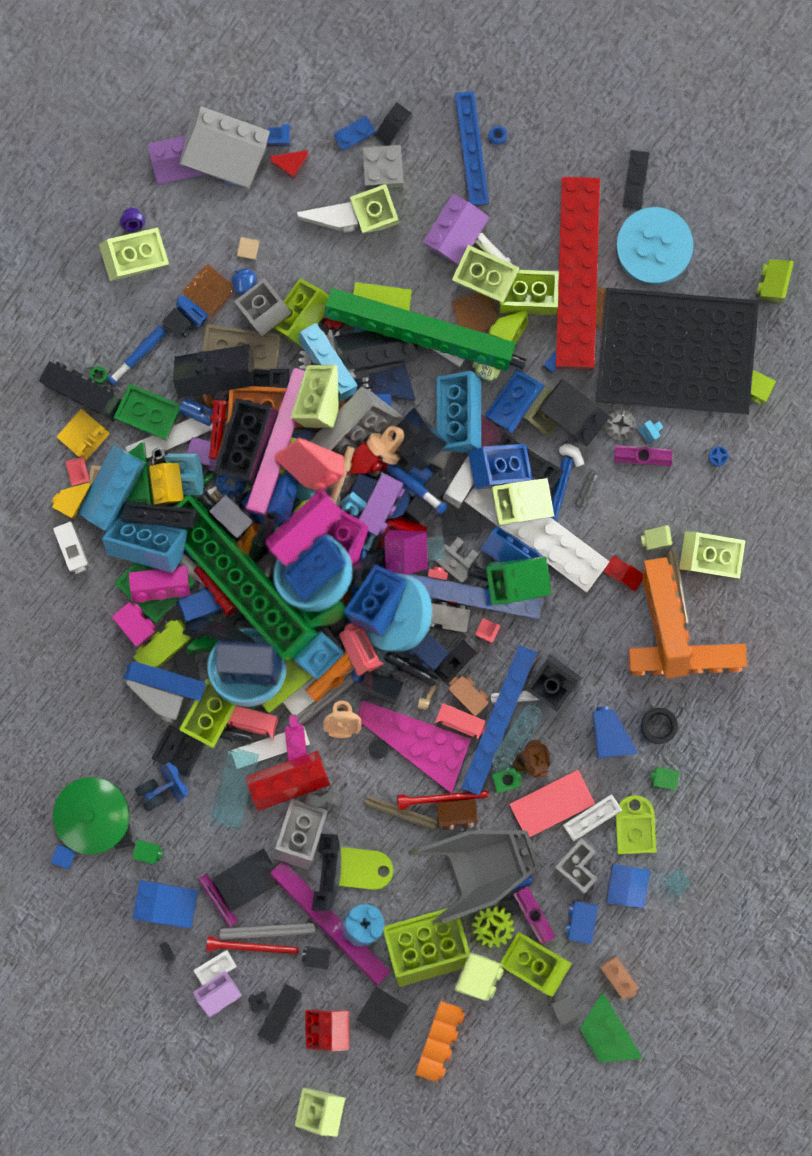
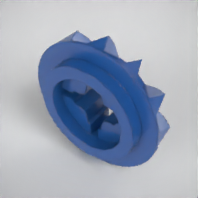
[216,475,246,497]

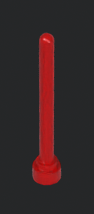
[397,790,489,810]
[206,936,299,954]

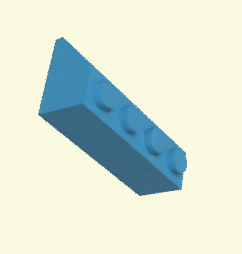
[437,371,481,453]
[78,445,146,530]
[102,513,187,573]

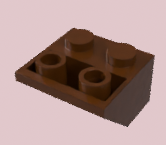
[437,799,478,830]

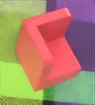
[66,456,90,486]
[475,618,501,644]

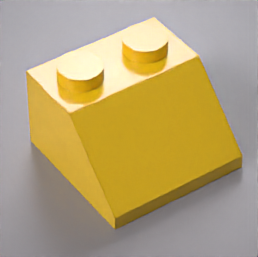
[148,463,184,506]

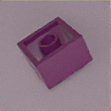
[385,530,428,575]

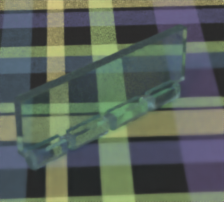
[211,748,259,829]

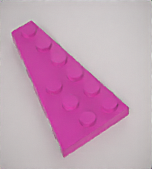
[357,700,471,793]

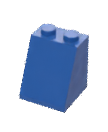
[592,706,637,758]

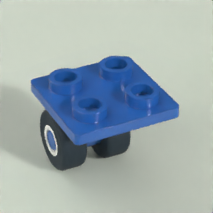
[135,762,188,812]

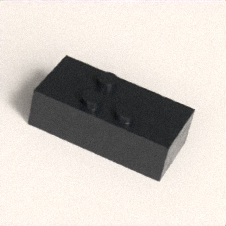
[173,344,255,398]
[214,398,279,485]

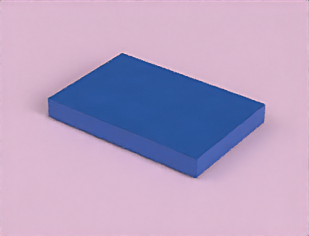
[484,370,545,433]
[282,534,347,602]

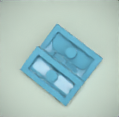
[165,454,204,495]

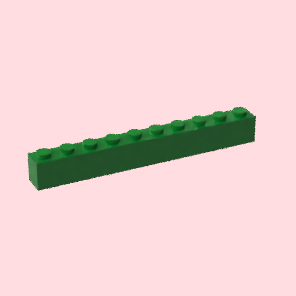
[323,288,516,371]

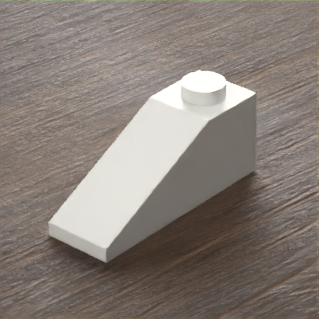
[297,202,358,232]

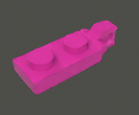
[285,714,307,761]

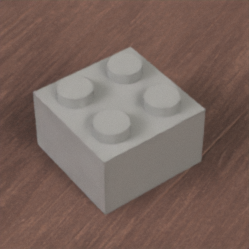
[363,145,403,190]
[234,278,291,336]

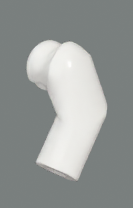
[559,443,584,467]

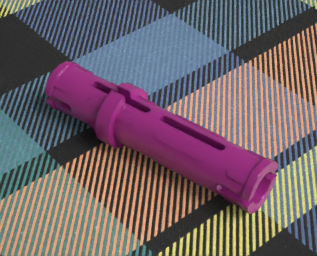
[197,873,239,928]

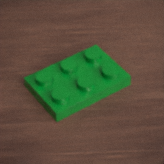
[114,383,181,441]

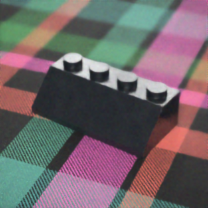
[333,331,419,373]

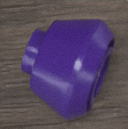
[119,207,145,232]

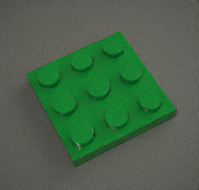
[115,563,196,624]

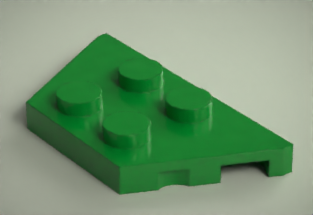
[126,442,153,505]
[579,993,642,1062]

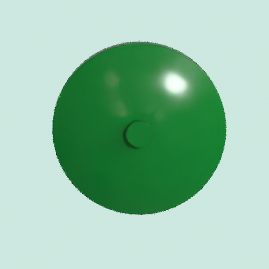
[53,777,130,854]

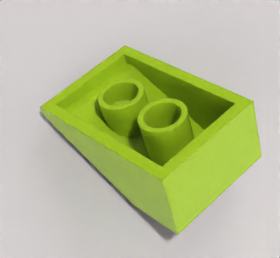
[500,932,572,997]

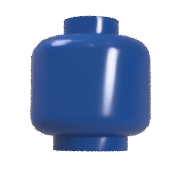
[231,268,257,296]

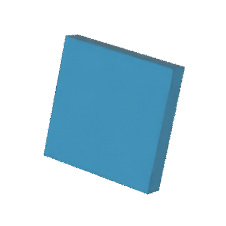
[293,632,345,680]

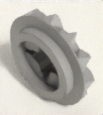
[606,410,636,440]

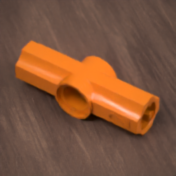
[305,650,353,702]

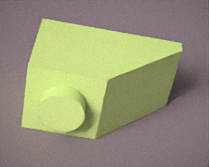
[641,525,672,551]

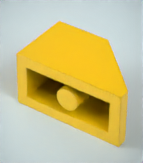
[51,483,92,519]

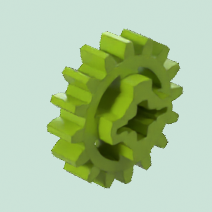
[472,905,515,948]

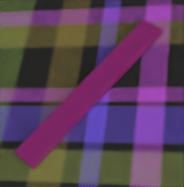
[269,861,390,986]

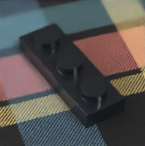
[622,150,650,209]

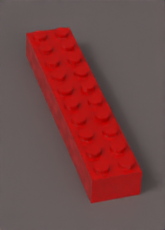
[555,177,600,371]

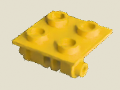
[57,408,110,461]

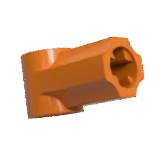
[237,523,265,558]

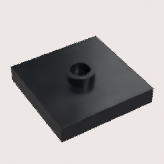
[441,495,482,536]
[356,986,409,1040]

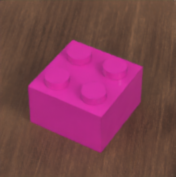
[112,602,157,648]

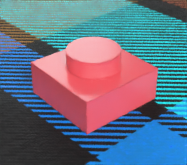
[428,567,448,581]

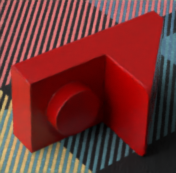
[603,556,643,592]

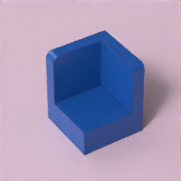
[267,124,290,147]

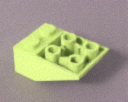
[491,478,554,526]

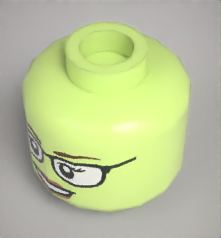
[472,362,501,381]

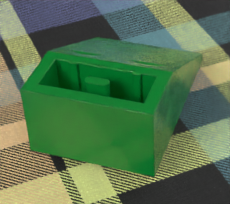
[486,556,552,605]

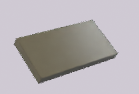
[202,324,282,370]

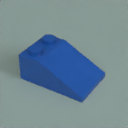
[468,444,533,490]
[344,565,407,637]
[132,880,198,928]

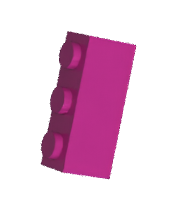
[129,566,190,603]

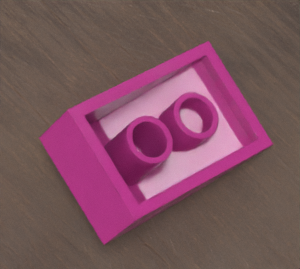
[324,511,369,565]

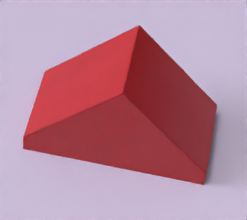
[270,150,309,179]

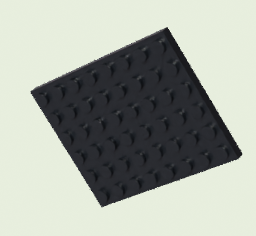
[596,287,759,415]

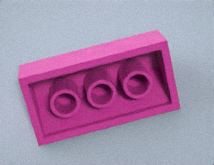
[265,488,342,566]

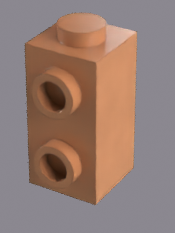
[448,676,489,716]
[600,956,639,1000]

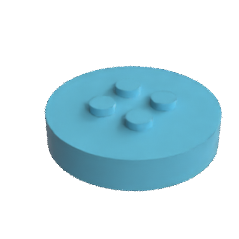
[616,207,693,285]
[274,534,352,612]
[365,573,432,652]
[208,628,287,707]

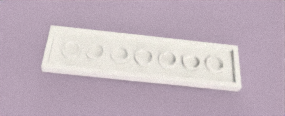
[464,486,609,592]

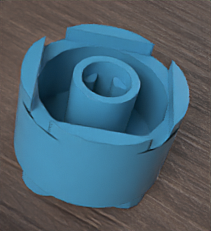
[342,904,384,947]

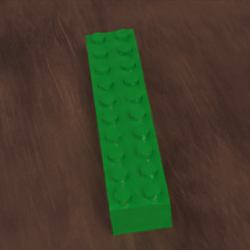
[176,495,318,661]

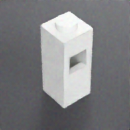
[442,456,474,508]
[53,522,90,574]

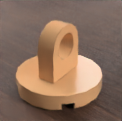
[367,426,404,464]
[323,701,362,738]

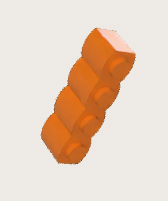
[415,1000,465,1082]

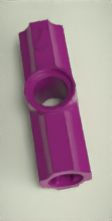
[614,445,673,467]
[513,886,556,945]

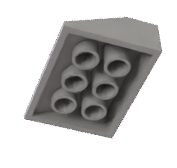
[179,106,270,188]
[310,387,404,457]

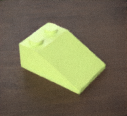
[99,228,169,281]
[452,245,519,303]
[291,365,338,428]
[679,531,745,578]
[455,953,504,1001]

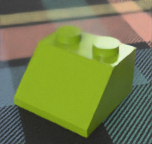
[756,259,794,304]

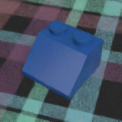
[606,864,650,908]

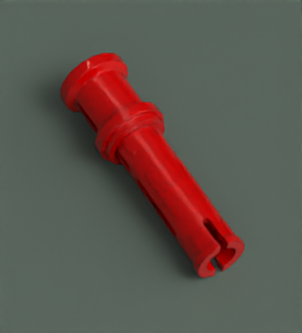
[208,400,229,460]
[193,565,238,616]

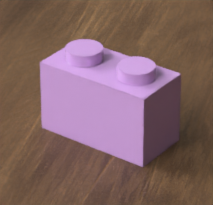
[193,971,242,1017]

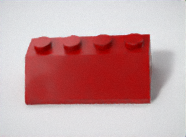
[245,750,331,811]

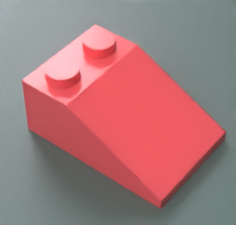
[274,438,345,492]

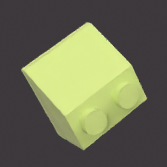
[350,184,400,233]
[295,1088,345,1136]

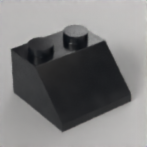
[526,655,582,712]

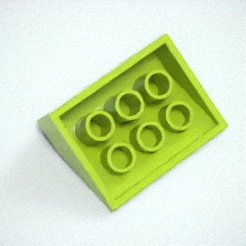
[383,908,470,987]

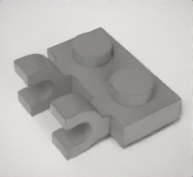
[433,537,479,583]

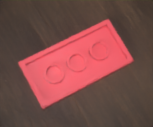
[509,770,595,837]

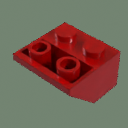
[305,1010,349,1051]

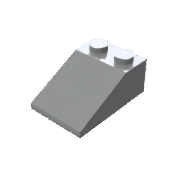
[126,680,185,723]
[272,799,328,870]

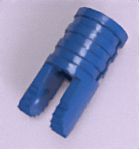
[176,295,209,328]
[179,397,213,426]

